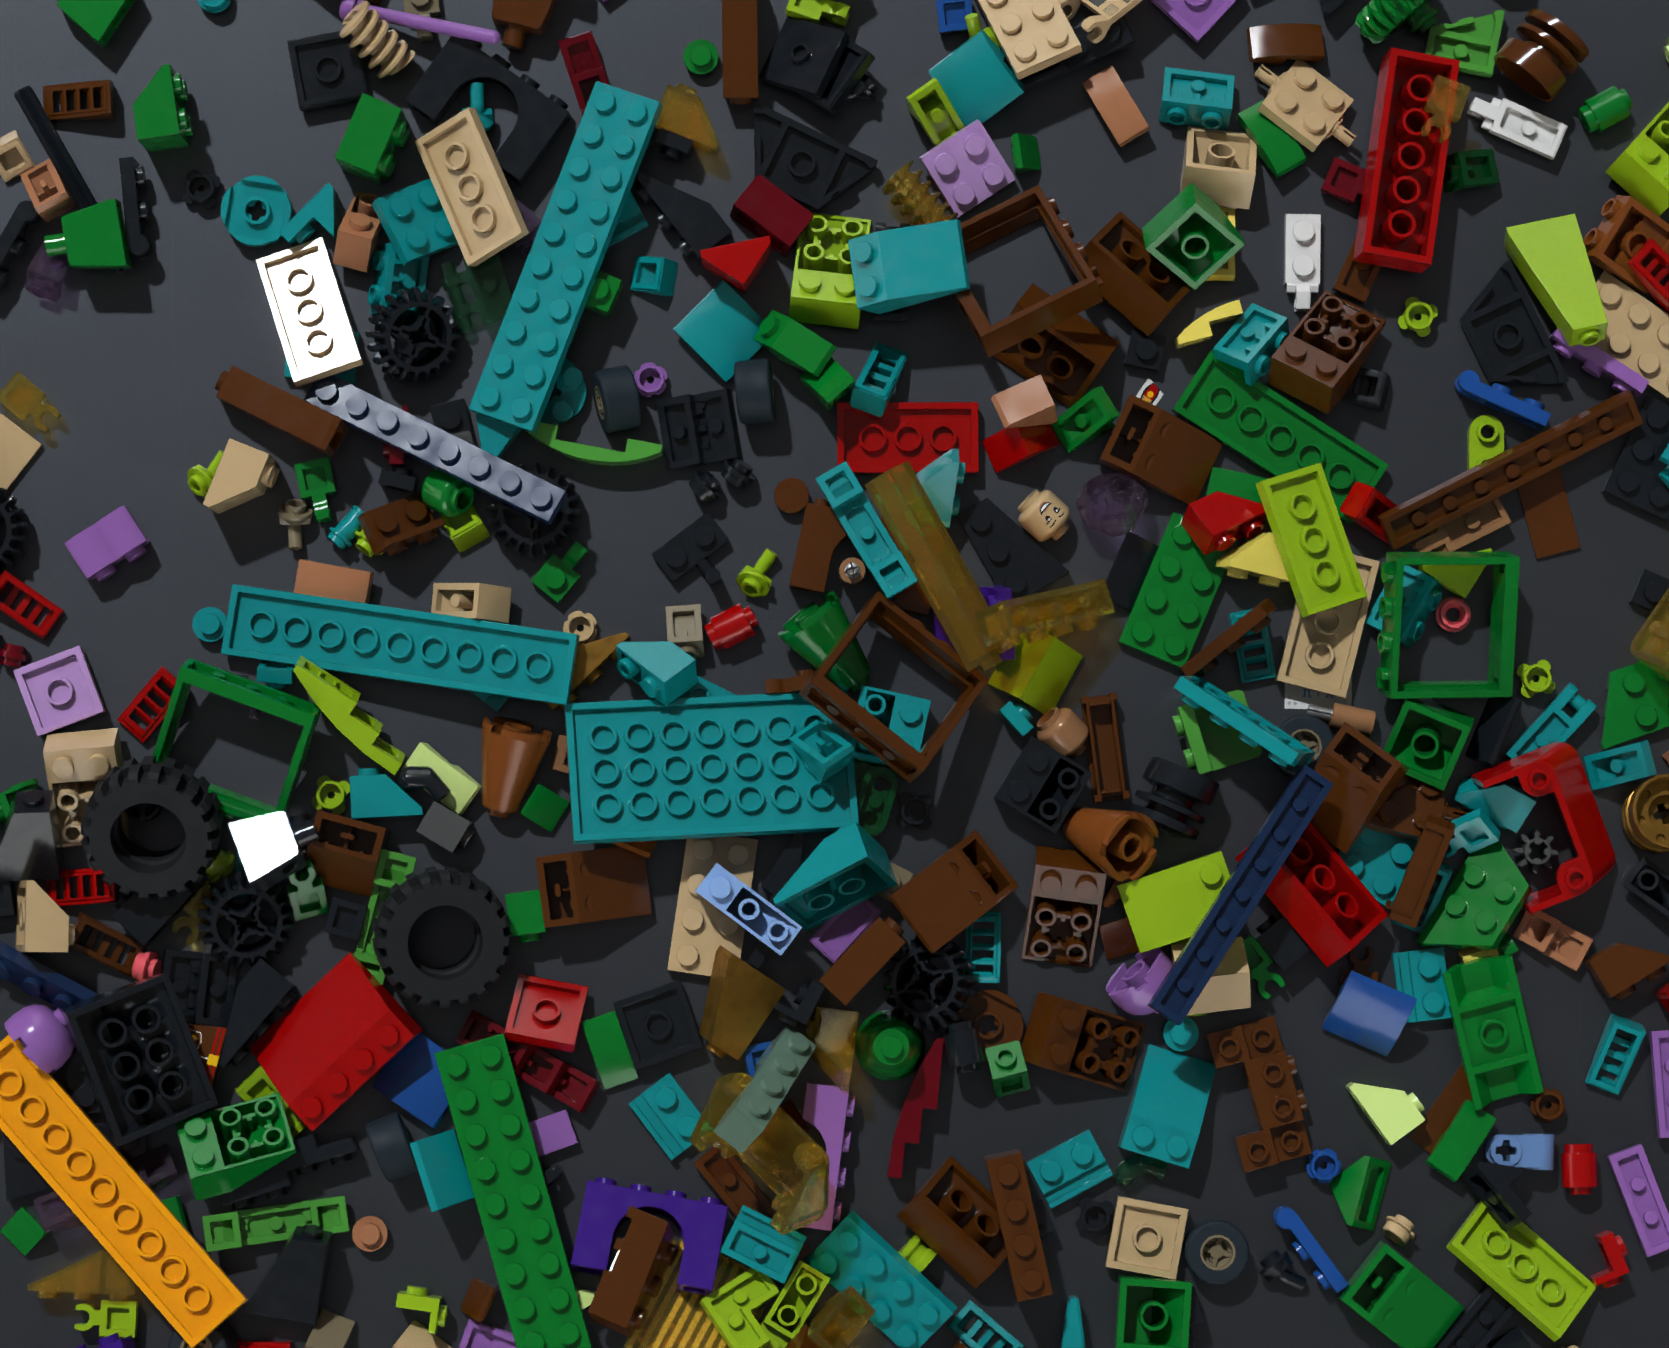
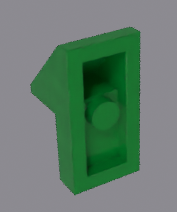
[1051,386,1120,453]

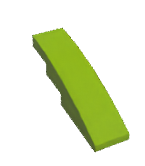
[293,656,406,775]

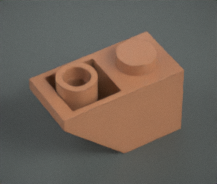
[333,191,383,273]

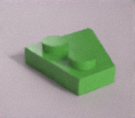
[1424,10,1505,78]

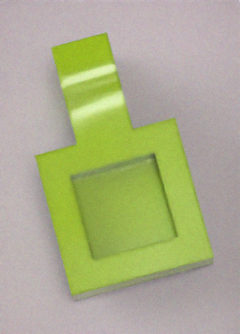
[786,0,850,28]

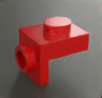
[1589,1230,1630,1288]

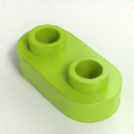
[1467,415,1504,470]

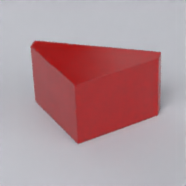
[981,424,1060,473]

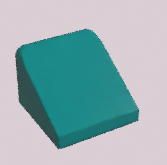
[630,256,678,297]

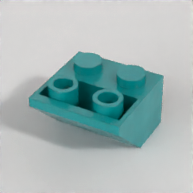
[849,685,931,771]

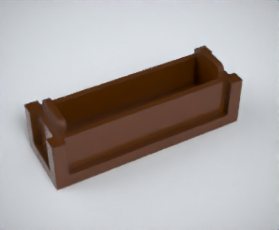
[1080,693,1130,803]
[1385,813,1455,928]

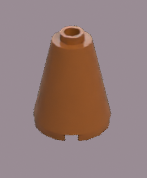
[481,716,552,818]
[1062,807,1159,882]

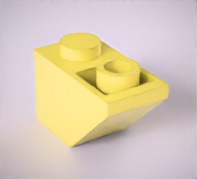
[1215,532,1289,587]

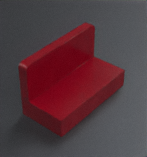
[730,175,814,258]

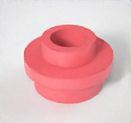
[1435,597,1471,632]
[132,951,162,981]

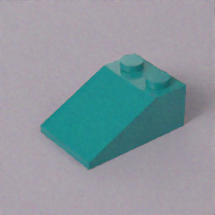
[848,219,970,315]
[773,822,897,932]
[1118,1044,1216,1169]

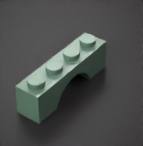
[713,1024,816,1154]

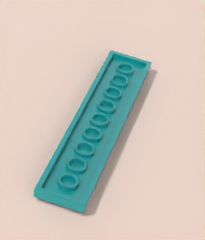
[468,81,663,434]
[221,584,580,706]

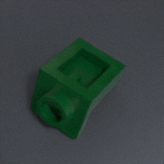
[1443,149,1499,193]

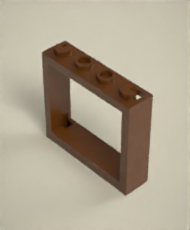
[951,185,1104,358]
[799,591,989,783]

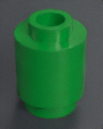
[1577,85,1633,133]

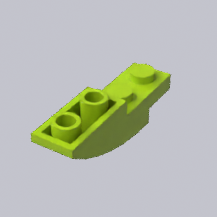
[760,1260,831,1348]

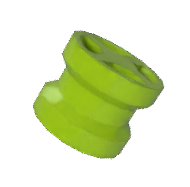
[898,1234,937,1273]

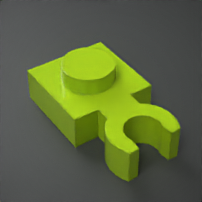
[74,1299,139,1338]

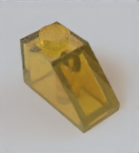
[655,83,720,156]
[805,1007,859,1091]
[807,1286,875,1348]

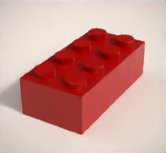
[1235,822,1389,967]

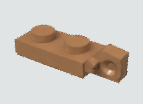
[1412,497,1511,552]

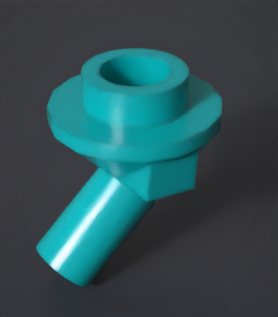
[462,82,494,132]

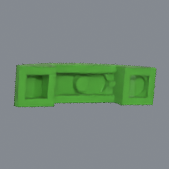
[525,422,664,466]
[354,849,417,986]
[202,1195,349,1252]

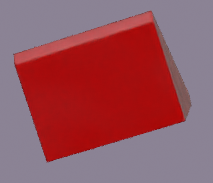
[700,235,772,294]

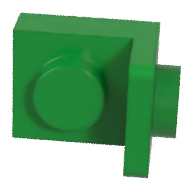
[985,1041,1030,1098]

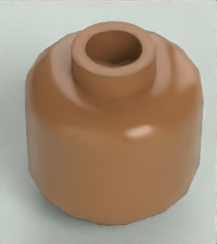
[1036,707,1089,759]

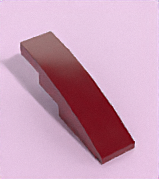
[558,30,609,116]
[455,1010,601,1114]
[887,1037,944,1178]

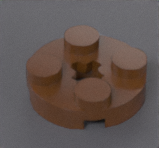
[952,990,1023,1061]

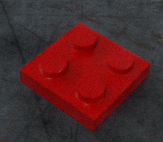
[504,974,588,1053]

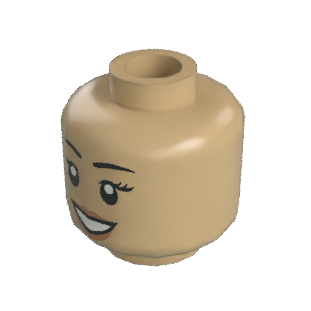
[1017,489,1070,542]

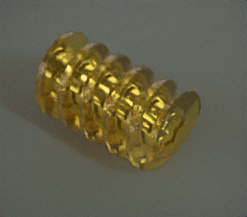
[882,160,958,226]

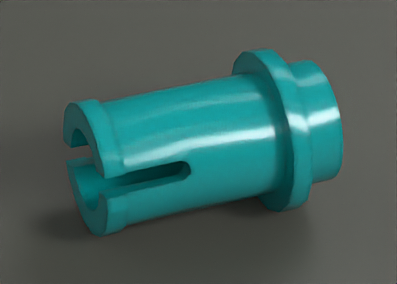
[327,505,364,551]

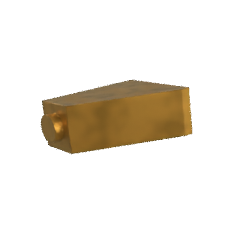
[699,945,786,1060]

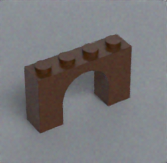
[789,498,945,617]
[819,917,905,1006]
[983,1149,1053,1302]

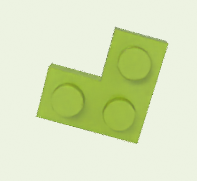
[699,1268,780,1348]

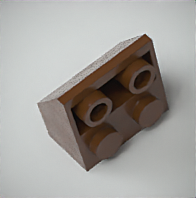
[304,810,390,897]

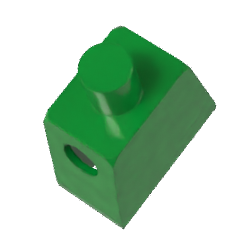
[57,0,135,48]
[44,198,132,269]

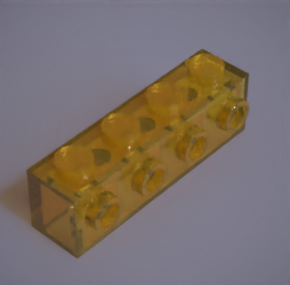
[975,579,1115,650]

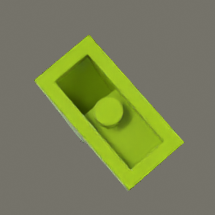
[906,78,965,147]

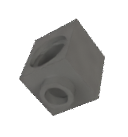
[416,801,474,854]

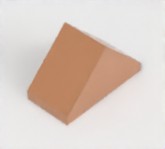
[20,158,76,222]
[991,374,1058,429]

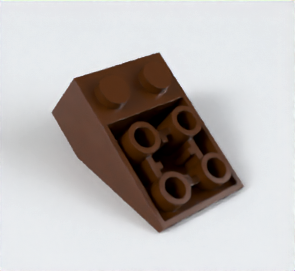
[1268,290,1386,415]
[1098,394,1223,505]
[1310,722,1410,854]
[888,830,1019,954]
[1021,845,1107,968]
[535,847,652,928]
[1021,991,1147,1092]

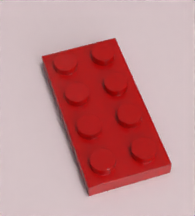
[837,402,979,474]

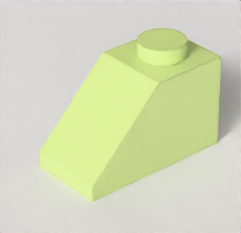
[1345,1082,1425,1145]

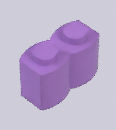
[64,505,150,582]

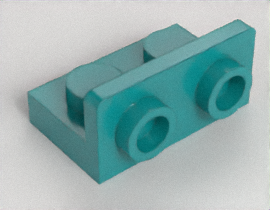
[1158,67,1235,130]
[368,242,429,318]
[1213,303,1289,386]
[1365,565,1443,649]

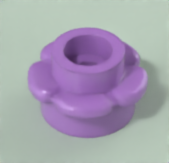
[633,362,668,397]

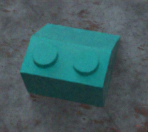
[410,1128,474,1212]

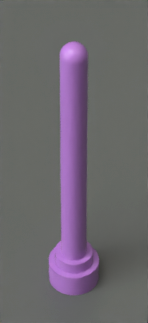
[339,0,501,45]

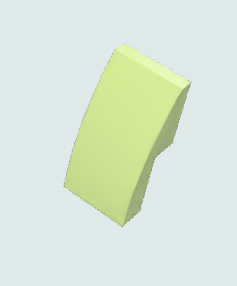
[401,742,482,815]

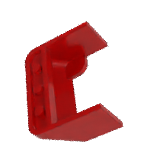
[1470,742,1616,914]

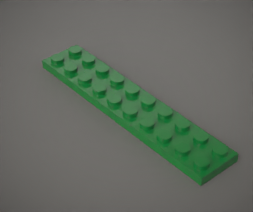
[434,1033,593,1348]

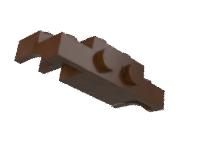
[1205,1015,1312,1173]

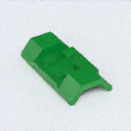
[1442,955,1544,1110]

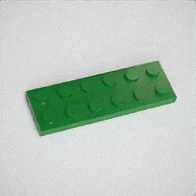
[1172,351,1389,525]

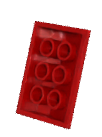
[249,952,423,1131]

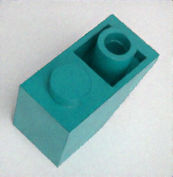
[907,448,965,528]
[616,641,697,706]
[1454,776,1538,833]

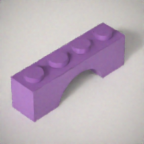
[789,1082,855,1231]

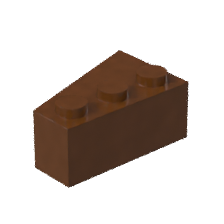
[588,1206,679,1338]

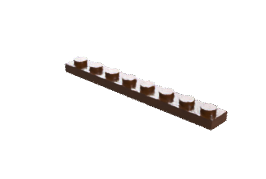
[1377,390,1644,550]

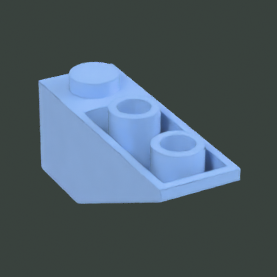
[695,863,802,956]

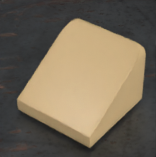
[0,130,36,183]

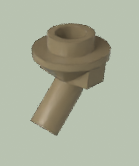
[277,499,313,551]

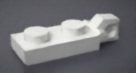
[1467,97,1568,160]
[1284,214,1321,312]

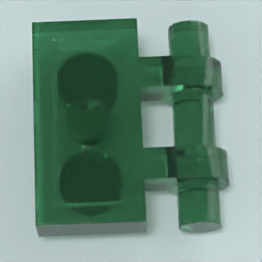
[440,253,512,333]

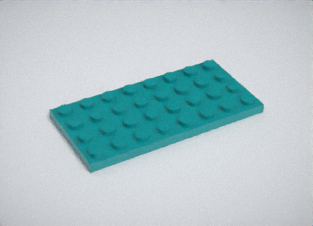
[564,690,859,845]

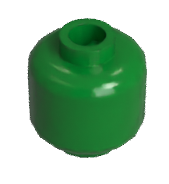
[421,469,474,517]

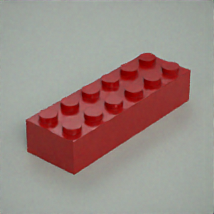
[1353,47,1460,274]

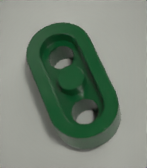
[857,766,898,836]

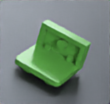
[1172,690,1262,775]

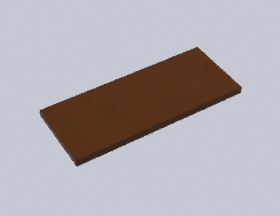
[1517,467,1581,559]
[1409,1064,1492,1153]

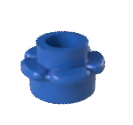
[1306,1148,1341,1183]

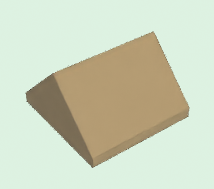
[1171,937,1251,1015]

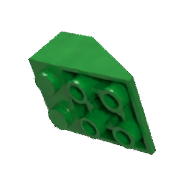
[175,1092,296,1201]
[1336,1241,1465,1348]

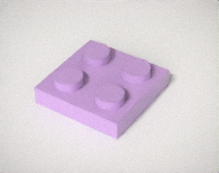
[919,119,1016,218]
[13,645,106,737]

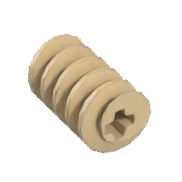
[339,0,415,79]

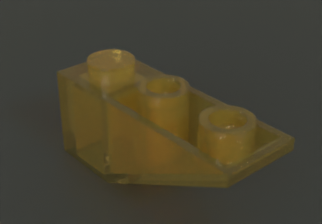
[27,1249,140,1301]

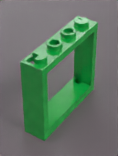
[1375,551,1520,699]
[152,658,321,819]

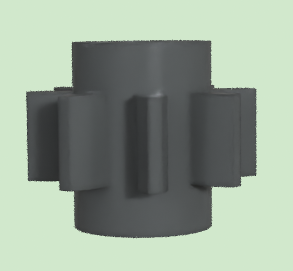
[1512,829,1559,874]

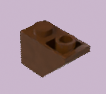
[1583,943,1669,1000]

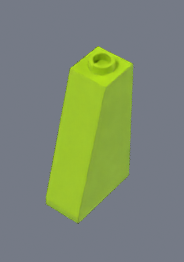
[1504,213,1608,347]

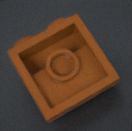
[1583,195,1669,294]

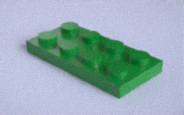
[1118,512,1238,669]

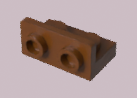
[357,491,446,556]

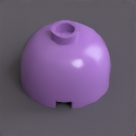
[1106,947,1173,1016]
[4,1004,74,1075]

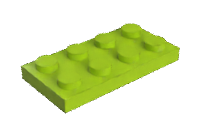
[1256,463,1367,618]
[1446,1200,1597,1342]

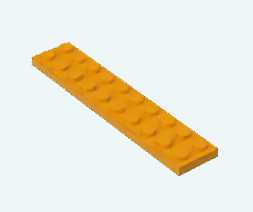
[0,1035,248,1348]

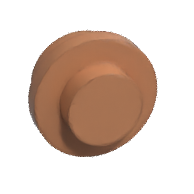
[352,1216,388,1252]

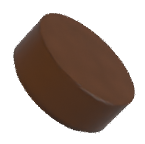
[774,478,809,514]

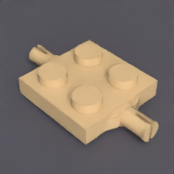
[1253,60,1357,152]

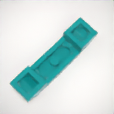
[815,461,918,599]

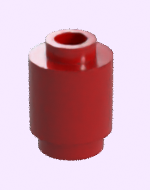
[704,603,759,650]
[1561,1144,1598,1195]

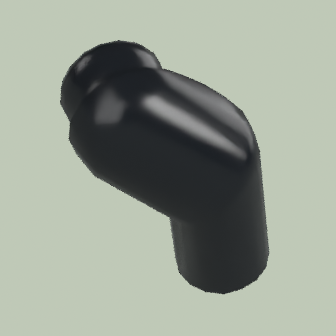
[398,766,451,802]

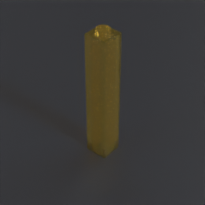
[865,461,1012,672]

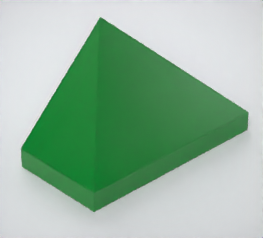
[1329,1155,1391,1231]

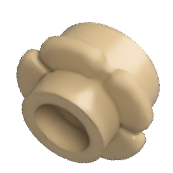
[563,611,597,645]
[1381,1214,1415,1247]

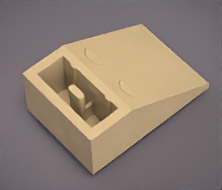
[43,728,130,847]

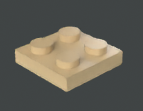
[1105,1195,1189,1280]

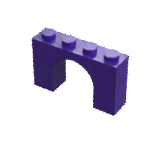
[571,1177,728,1296]

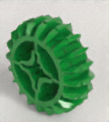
[1355,0,1430,44]

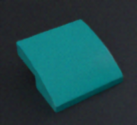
[929,29,1026,126]
[673,280,763,382]

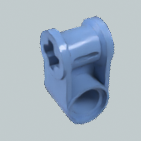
[1484,1133,1554,1170]

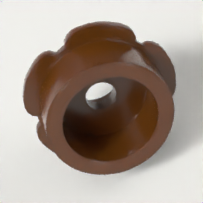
[1530,1088,1565,1123]

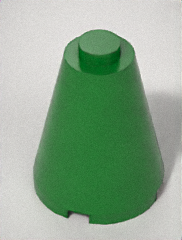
[777,591,871,692]
[855,1010,925,1081]

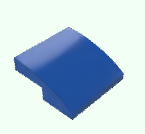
[1322,970,1417,1057]
[372,1033,449,1129]

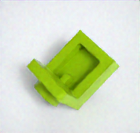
[395,1285,448,1334]

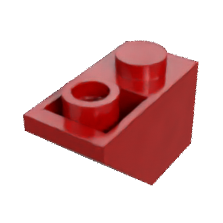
[1181,491,1267,555]

